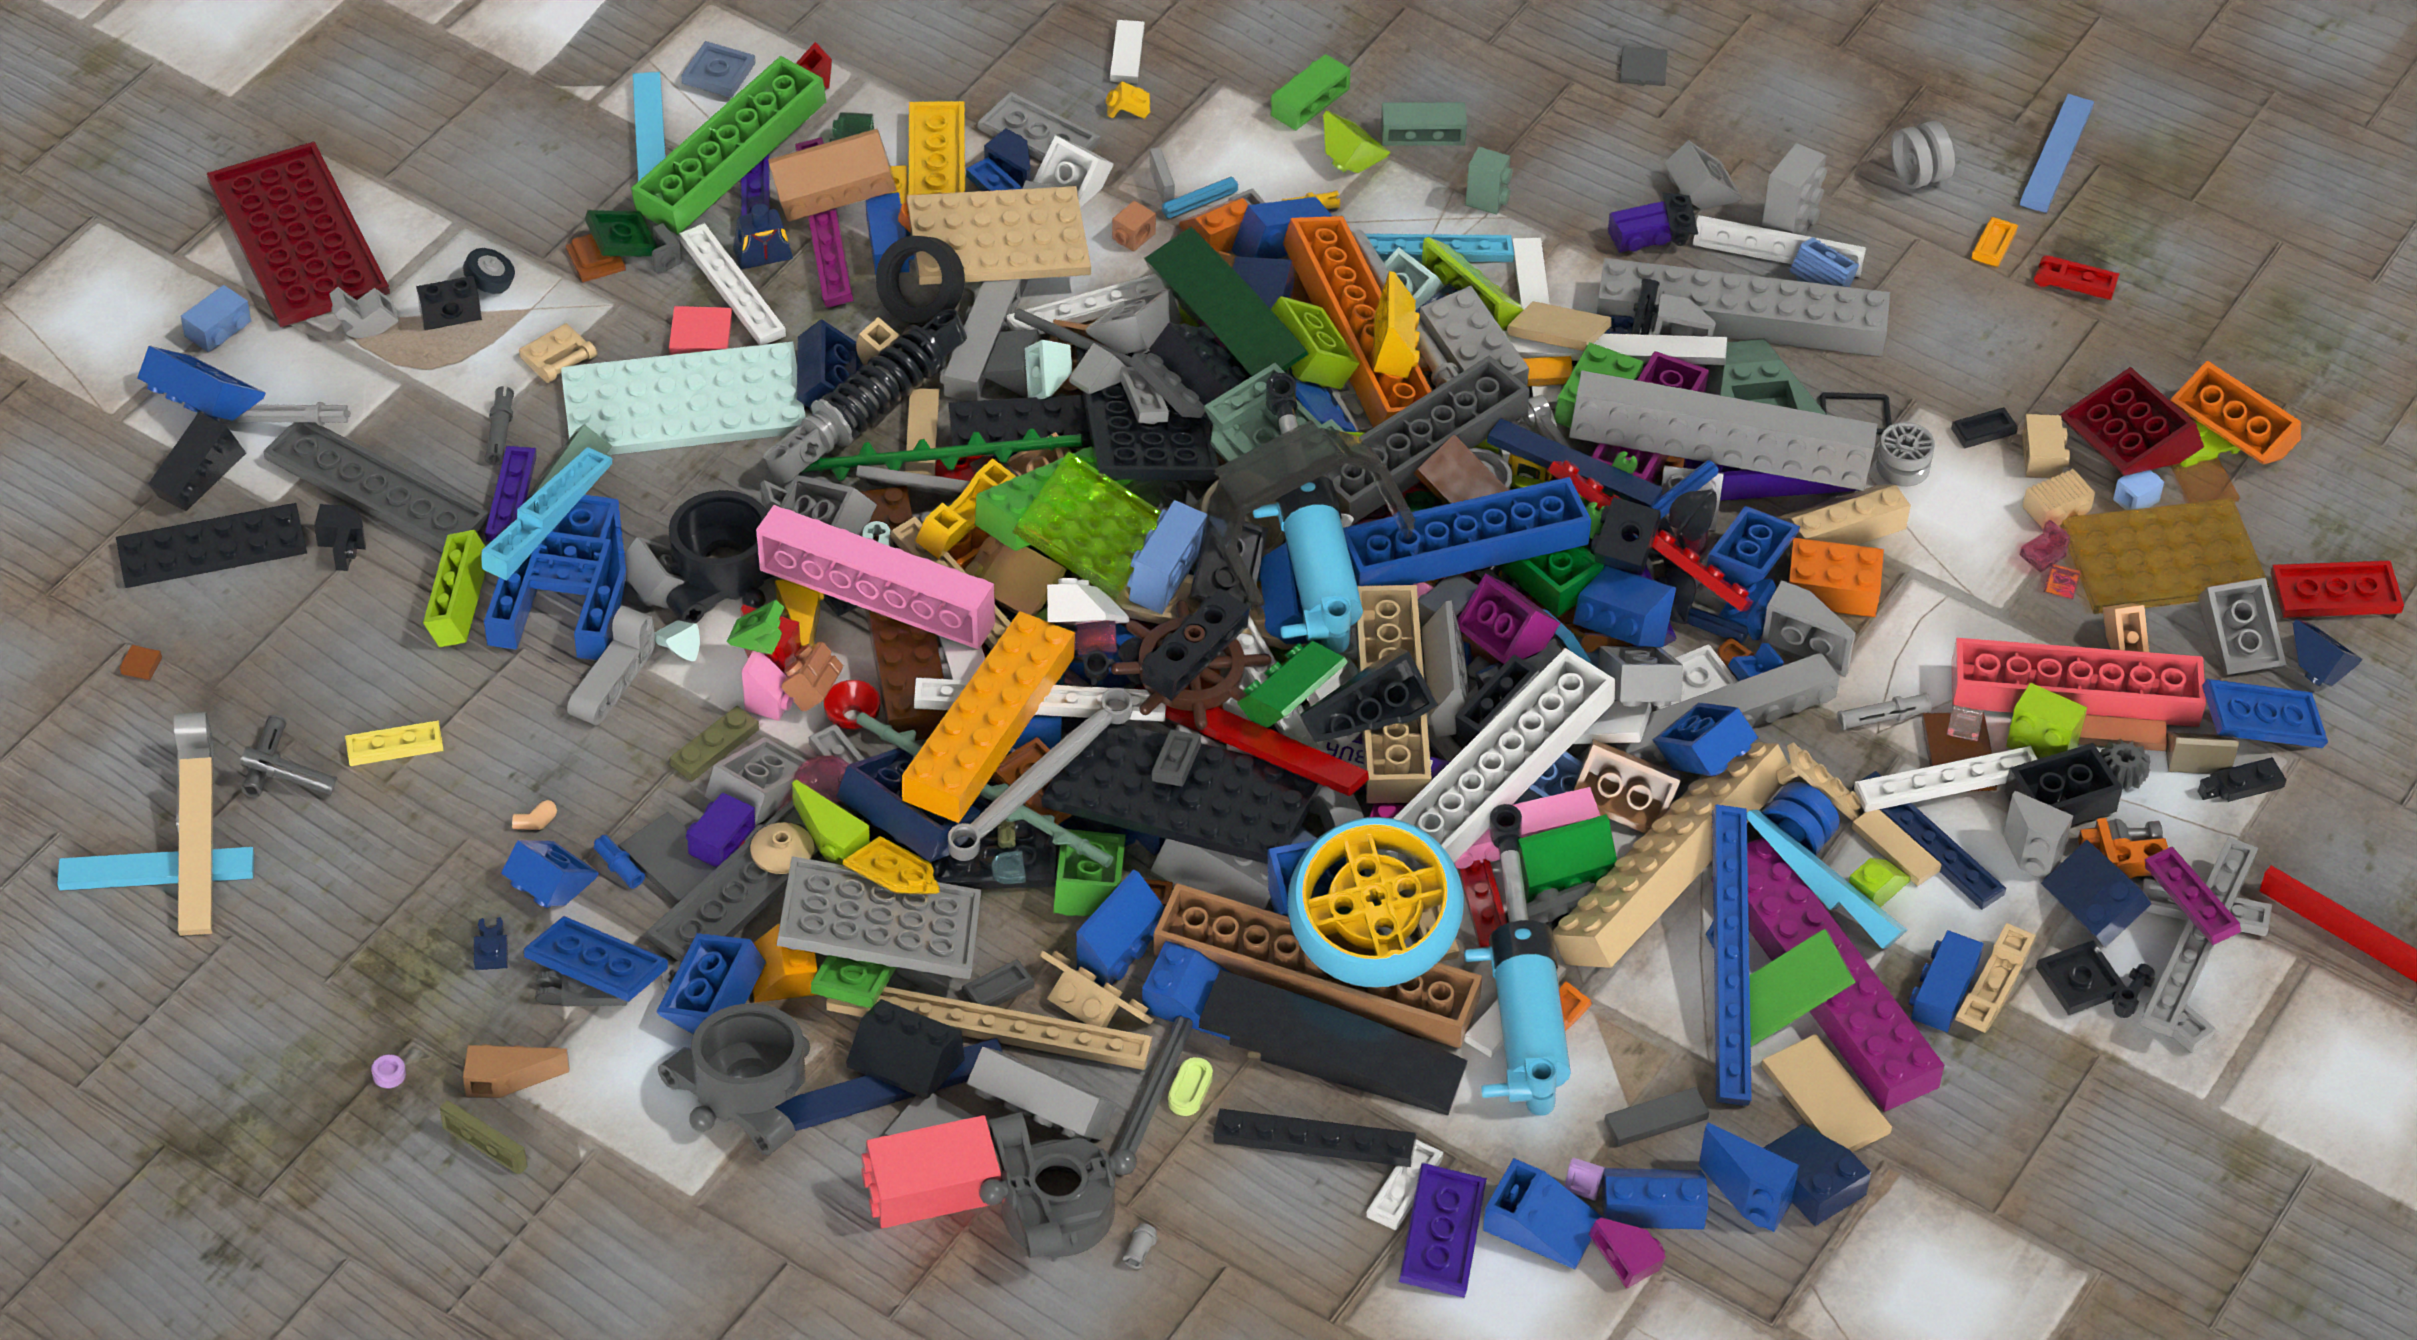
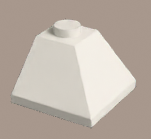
[1033,135,1114,208]

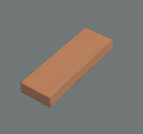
[2079,714,2167,751]

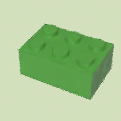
[1554,342,1644,428]

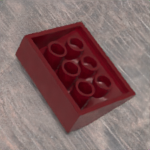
[2059,367,2204,476]

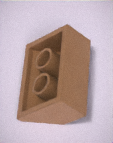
[1572,739,1681,834]

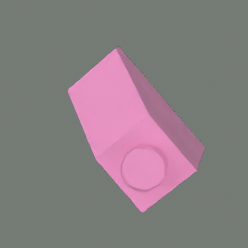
[742,651,794,721]

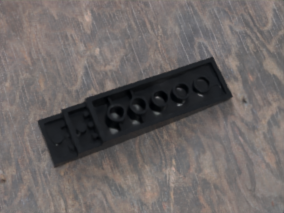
[1199,970,1468,1116]

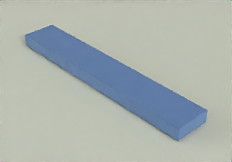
[2020,94,2094,213]

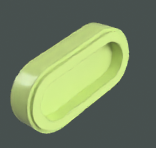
[1168,1057,1213,1116]

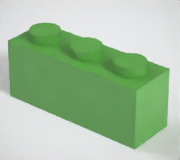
[1271,54,1351,131]

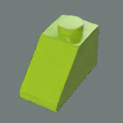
[1849,858,1911,908]

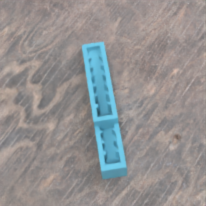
[482,447,612,581]
[1747,809,1907,949]

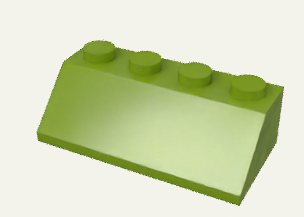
[1422,237,1523,331]

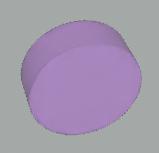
[371,1055,406,1088]

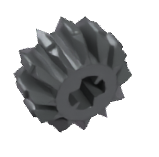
[2100,739,2151,792]

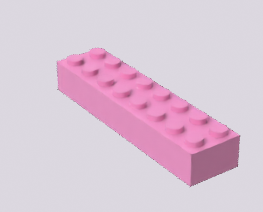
[756,505,995,650]

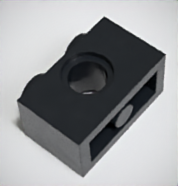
[416,276,482,330]

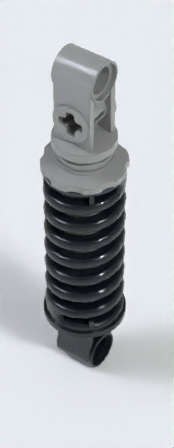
[763,309,967,484]

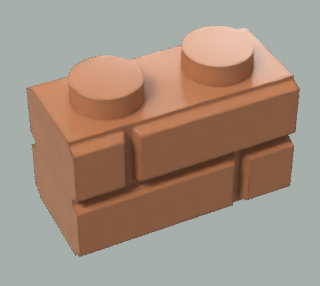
[781,642,843,711]

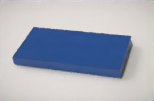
[2202,679,2328,748]
[524,916,668,1002]

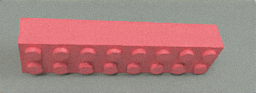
[1951,638,2206,727]

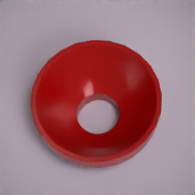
[824,680,880,729]

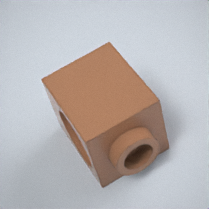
[1112,201,1156,252]

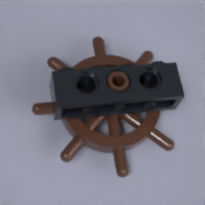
[1111,588,1271,729]

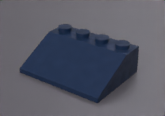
[836,748,991,862]

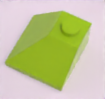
[1323,110,1391,174]

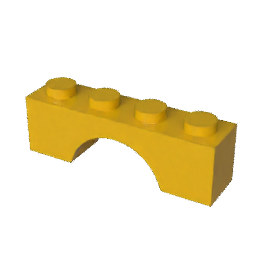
[915,458,1016,559]

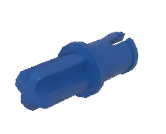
[594,835,645,889]

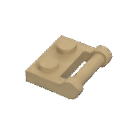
[519,323,597,383]

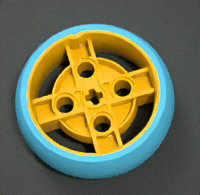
[1287,817,1464,987]

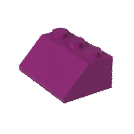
[1457,573,1560,664]

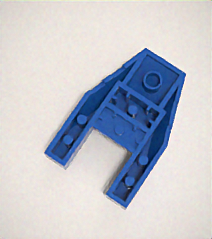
[484,495,627,660]

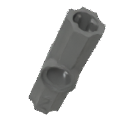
[1505,881,1596,931]

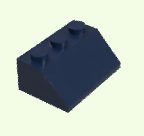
[797,319,863,409]

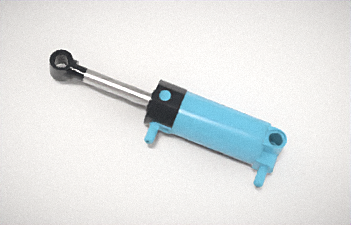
[1252,373,1363,653]
[1464,804,1571,1116]

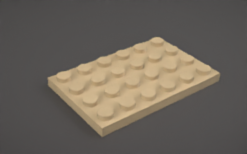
[906,186,1091,285]

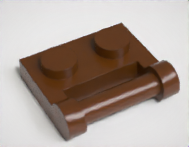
[1563,622,1633,653]

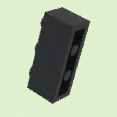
[1455,654,1539,744]

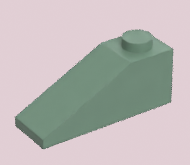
[527,424,612,500]

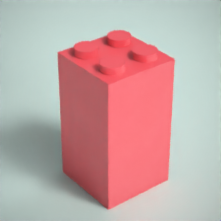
[861,1115,1001,1229]

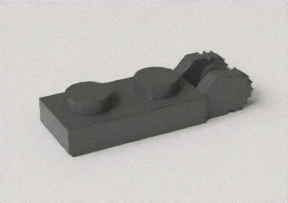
[535,971,627,1007]

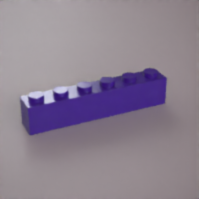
[1683,458,1860,501]

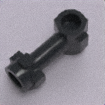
[2112,963,2155,1018]

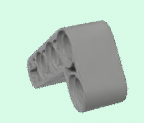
[567,606,655,725]
[174,712,214,834]

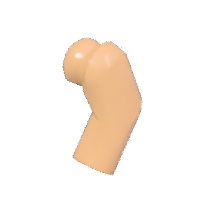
[512,800,557,830]

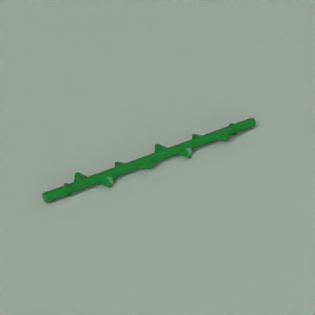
[800,429,1083,481]

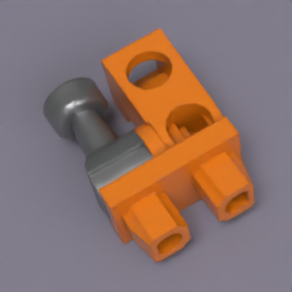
[2078,818,2168,880]

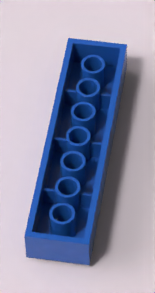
[1343,477,1591,586]

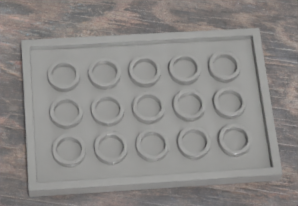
[776,856,981,980]

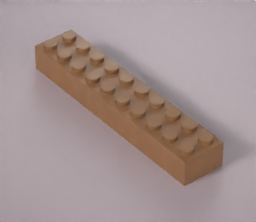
[1154,883,1482,1049]

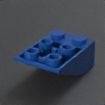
[1483,1158,1603,1269]

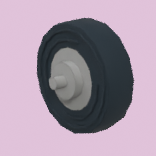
[463,248,515,294]

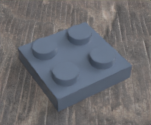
[681,41,756,98]

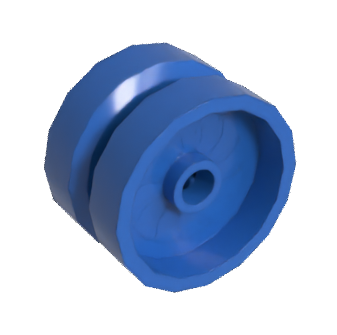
[1759,782,1840,856]

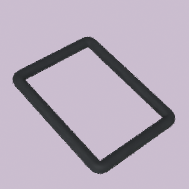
[1820,392,1892,434]

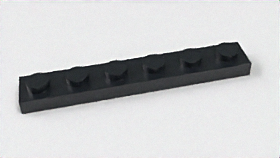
[1213,1108,1416,1167]

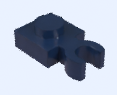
[474,917,508,970]

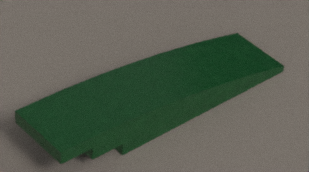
[1144,227,1309,377]

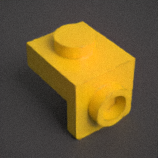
[1105,81,1150,119]

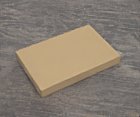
[1507,301,1611,351]

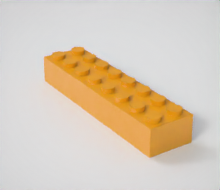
[902,611,1075,823]

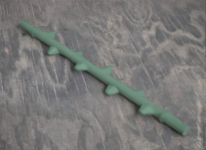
[856,712,1113,868]

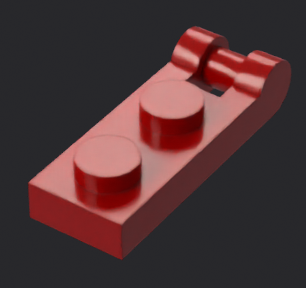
[2034,255,2120,300]

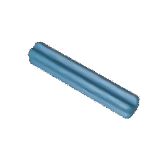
[1162,176,1238,219]

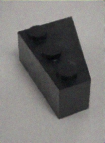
[148,412,246,511]

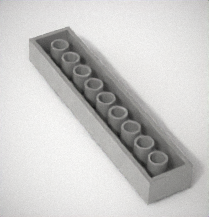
[1597,258,1890,357]
[1569,370,1878,491]

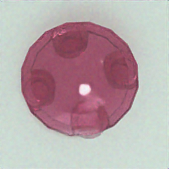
[794,756,849,803]

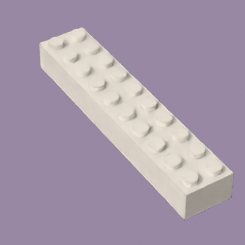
[1370,648,1615,897]

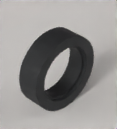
[876,236,965,323]

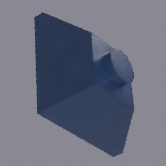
[2293,619,2362,686]

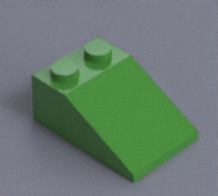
[1053,829,1125,916]

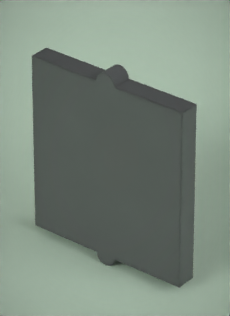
[1620,46,1667,86]

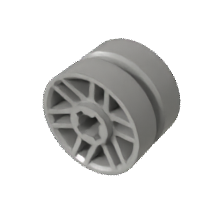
[1876,422,1935,486]

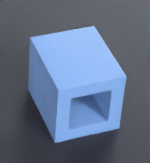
[2113,470,2164,517]

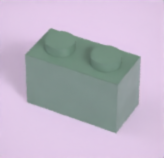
[1465,147,1513,215]

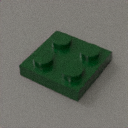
[585,210,658,257]

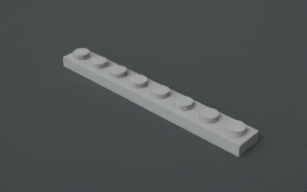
[2140,837,2258,1037]

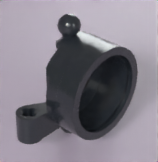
[666,490,774,624]

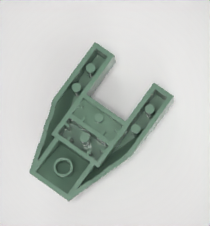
[1705,339,1827,415]

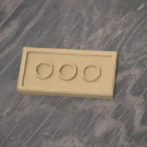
[1761,1034,1892,1152]

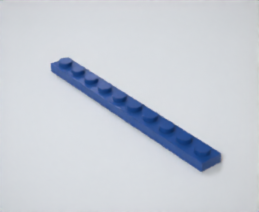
[1712,804,1752,1106]

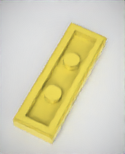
[345,720,444,766]

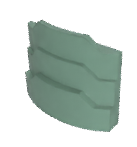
[1204,363,1351,485]

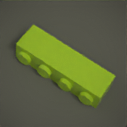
[423,530,486,647]

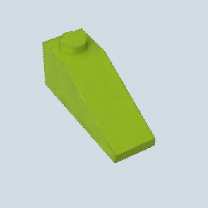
[792,779,870,865]

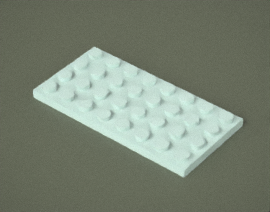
[561,342,806,455]

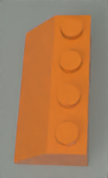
[2170,360,2301,465]

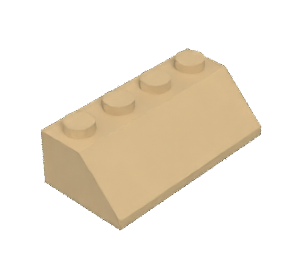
[1776,485,1911,549]

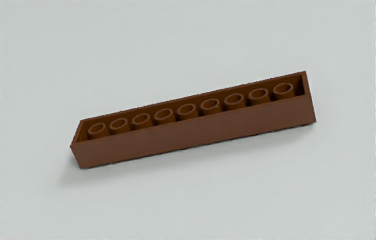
[860,486,948,744]

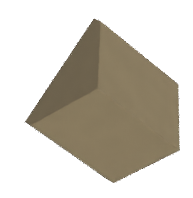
[2166,732,2239,774]

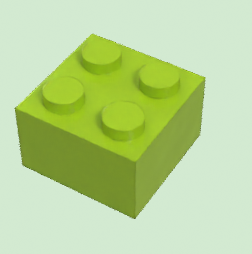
[2006,683,2087,759]

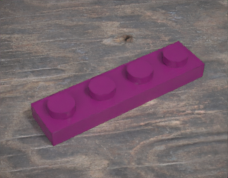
[2145,846,2241,945]

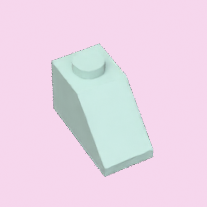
[1025,340,1072,400]

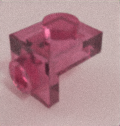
[2019,520,2070,573]

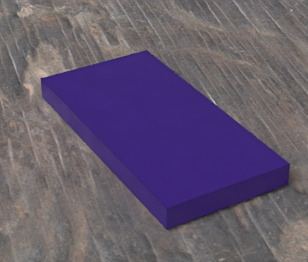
[1398,1163,1487,1298]

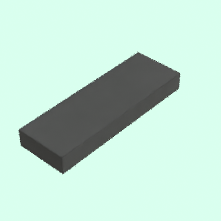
[1604,1087,1709,1146]

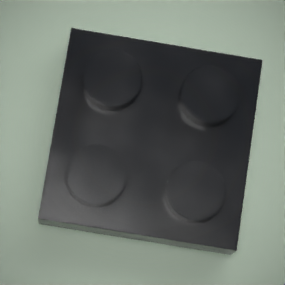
[2036,940,2126,1015]

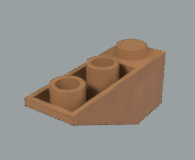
[463,1044,570,1098]

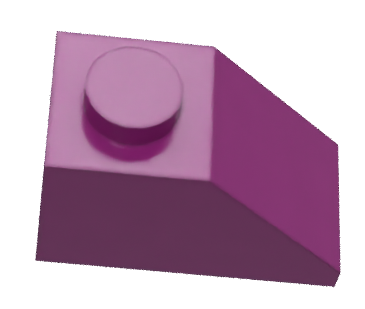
[1589,1218,1666,1289]

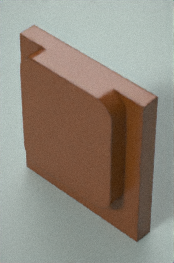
[565,234,626,283]

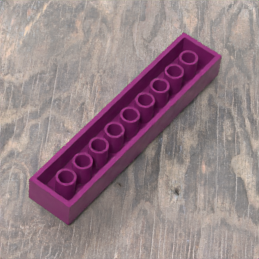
[1711,837,1944,1112]

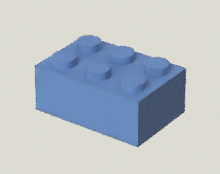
[1127,500,1208,615]

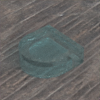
[992,851,1026,884]

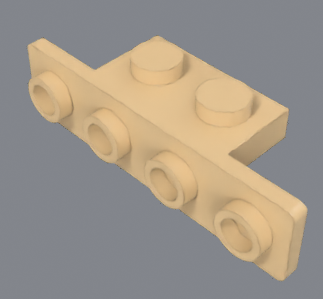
[1776,742,1861,821]
[1039,950,1154,1028]

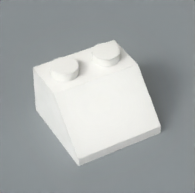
[1047,578,1129,625]

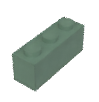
[1381,102,1467,146]

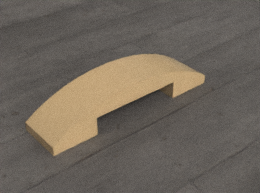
[1955,923,2036,1033]

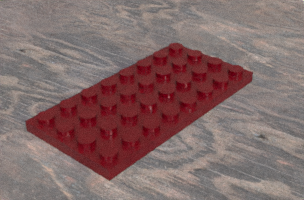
[206,141,390,327]

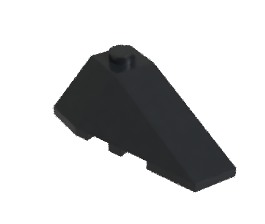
[1300,648,1438,742]

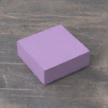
[1564,1158,1604,1201]

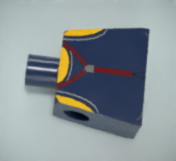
[733,204,793,270]

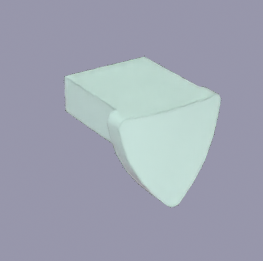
[654,620,700,662]

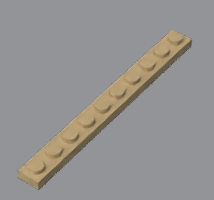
[826,986,1152,1070]

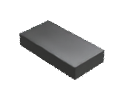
[962,959,1034,1007]

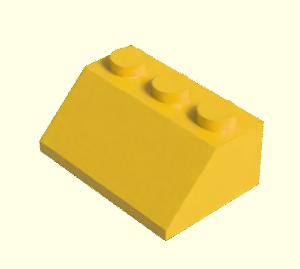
[1373,271,1420,378]

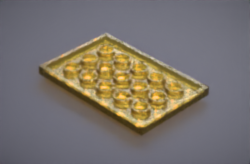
[2060,498,2269,614]

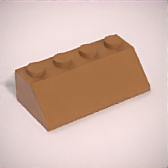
[768,128,897,222]

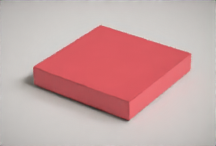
[669,306,732,355]

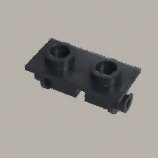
[1662,192,1698,246]

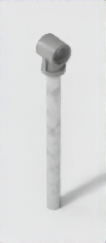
[1352,230,1460,388]

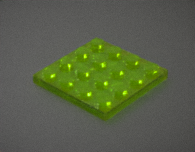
[1012,451,1162,599]

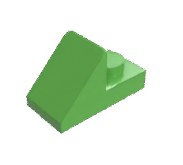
[726,600,784,654]

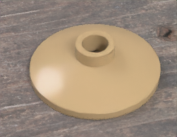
[750,822,814,874]

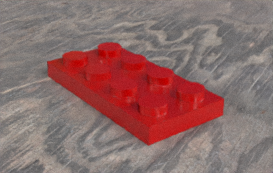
[2270,560,2404,618]

